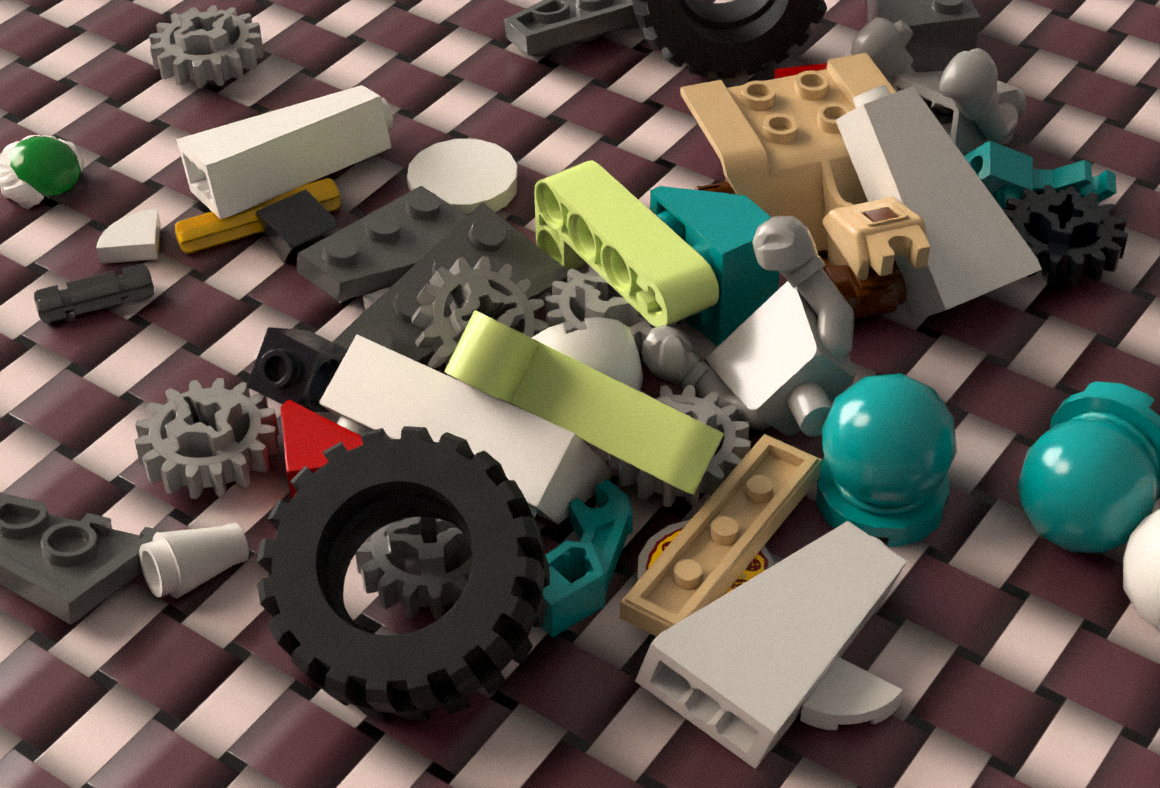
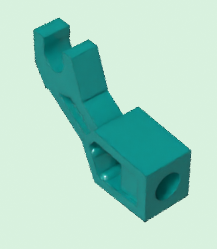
[964,140,1117,210]
[541,479,633,638]

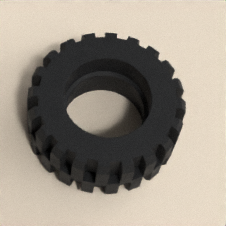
[632,0,827,79]
[257,426,550,722]

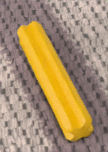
[175,178,341,254]

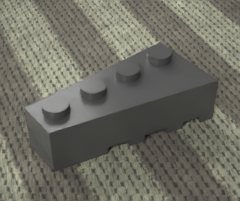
[865,0,981,72]

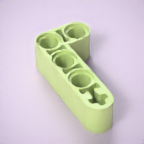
[534,160,719,327]
[444,310,724,495]

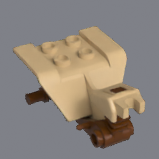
[680,53,930,321]

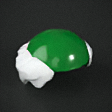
[0,135,84,209]

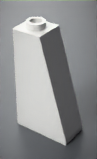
[177,85,393,219]
[836,85,1042,320]
[635,521,907,769]

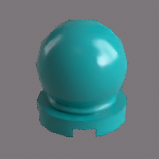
[816,373,957,547]
[1017,381,1160,553]

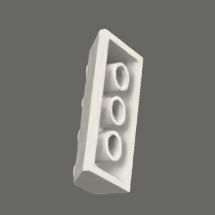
[319,335,614,524]

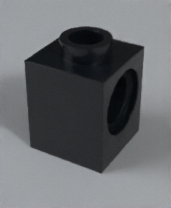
[246,327,348,412]

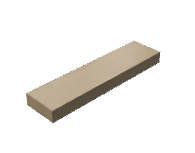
[620,434,822,637]

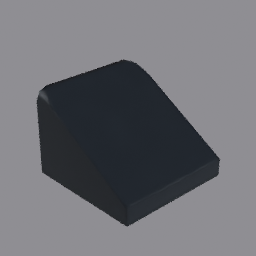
[255,189,340,263]

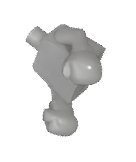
[851,17,1026,154]
[642,216,856,437]

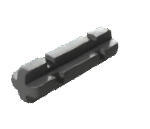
[34,264,154,324]

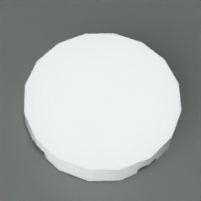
[407,139,518,214]

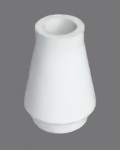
[139,522,249,599]

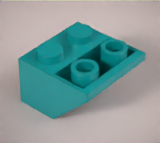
[650,186,780,347]

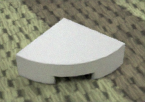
[96,208,161,264]
[800,657,903,730]

